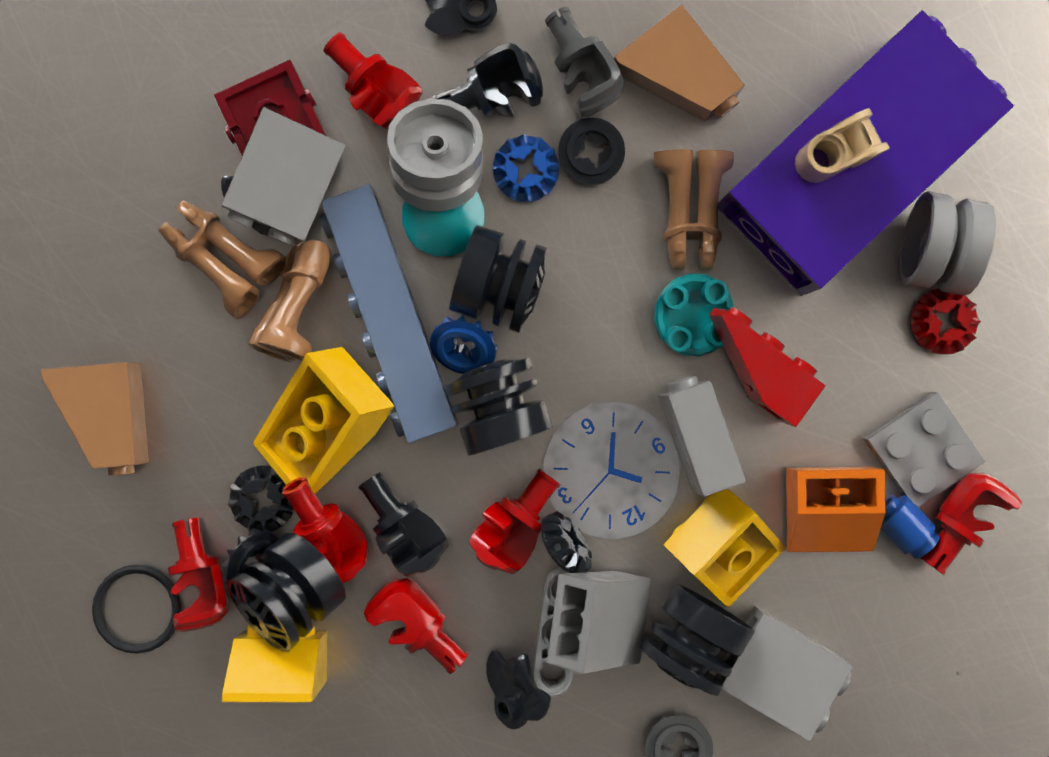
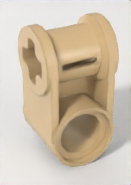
[795,108,890,183]

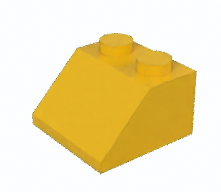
[663,489,786,608]
[222,625,327,702]

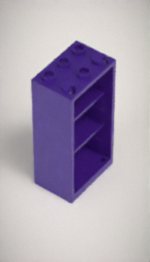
[718,9,1014,296]

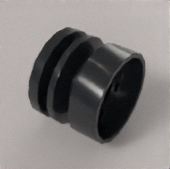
[449,225,547,333]
[445,357,553,456]
[227,533,346,652]
[640,583,756,696]

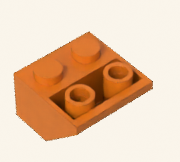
[786,466,885,552]

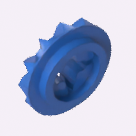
[492,134,559,202]
[430,315,498,374]

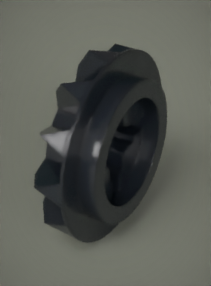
[558,117,625,186]
[228,465,294,532]
[541,511,592,573]
[220,528,279,585]

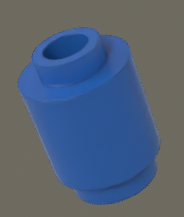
[880,495,940,559]

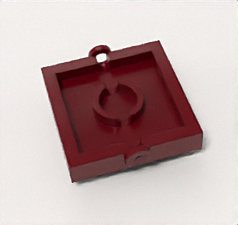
[214,59,327,156]

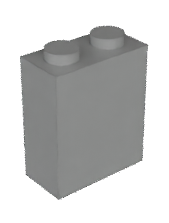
[221,107,345,246]
[659,376,746,497]
[547,570,651,674]
[715,606,853,741]

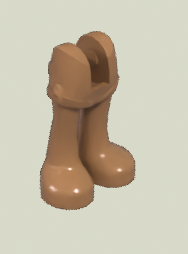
[654,149,734,270]
[159,200,286,319]
[248,240,331,362]

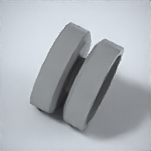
[387,98,483,212]
[899,191,996,296]

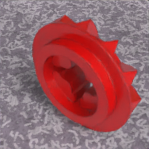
[911,289,981,355]

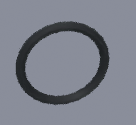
[92,565,181,654]

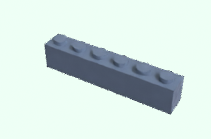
[319,184,459,443]

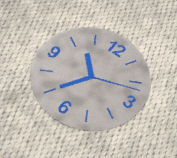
[543,402,680,539]

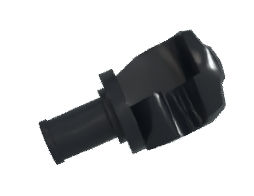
[432,43,543,117]
[358,472,449,577]

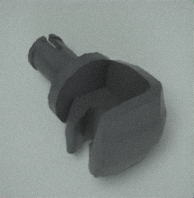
[545,7,624,118]

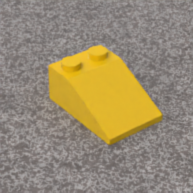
[252,347,395,494]

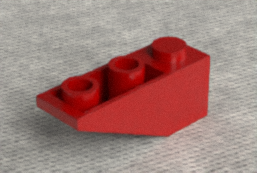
[709,307,826,427]

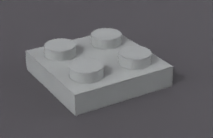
[864,392,985,508]

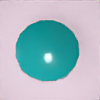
[402,191,485,258]
[654,273,735,357]

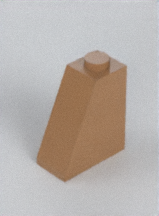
[614,5,745,121]
[41,362,149,475]

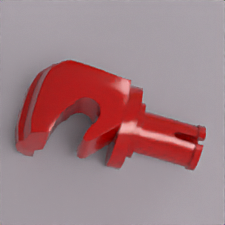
[323,32,423,130]
[469,469,561,574]
[920,473,1022,575]
[282,477,369,583]
[168,517,230,632]
[364,578,468,674]

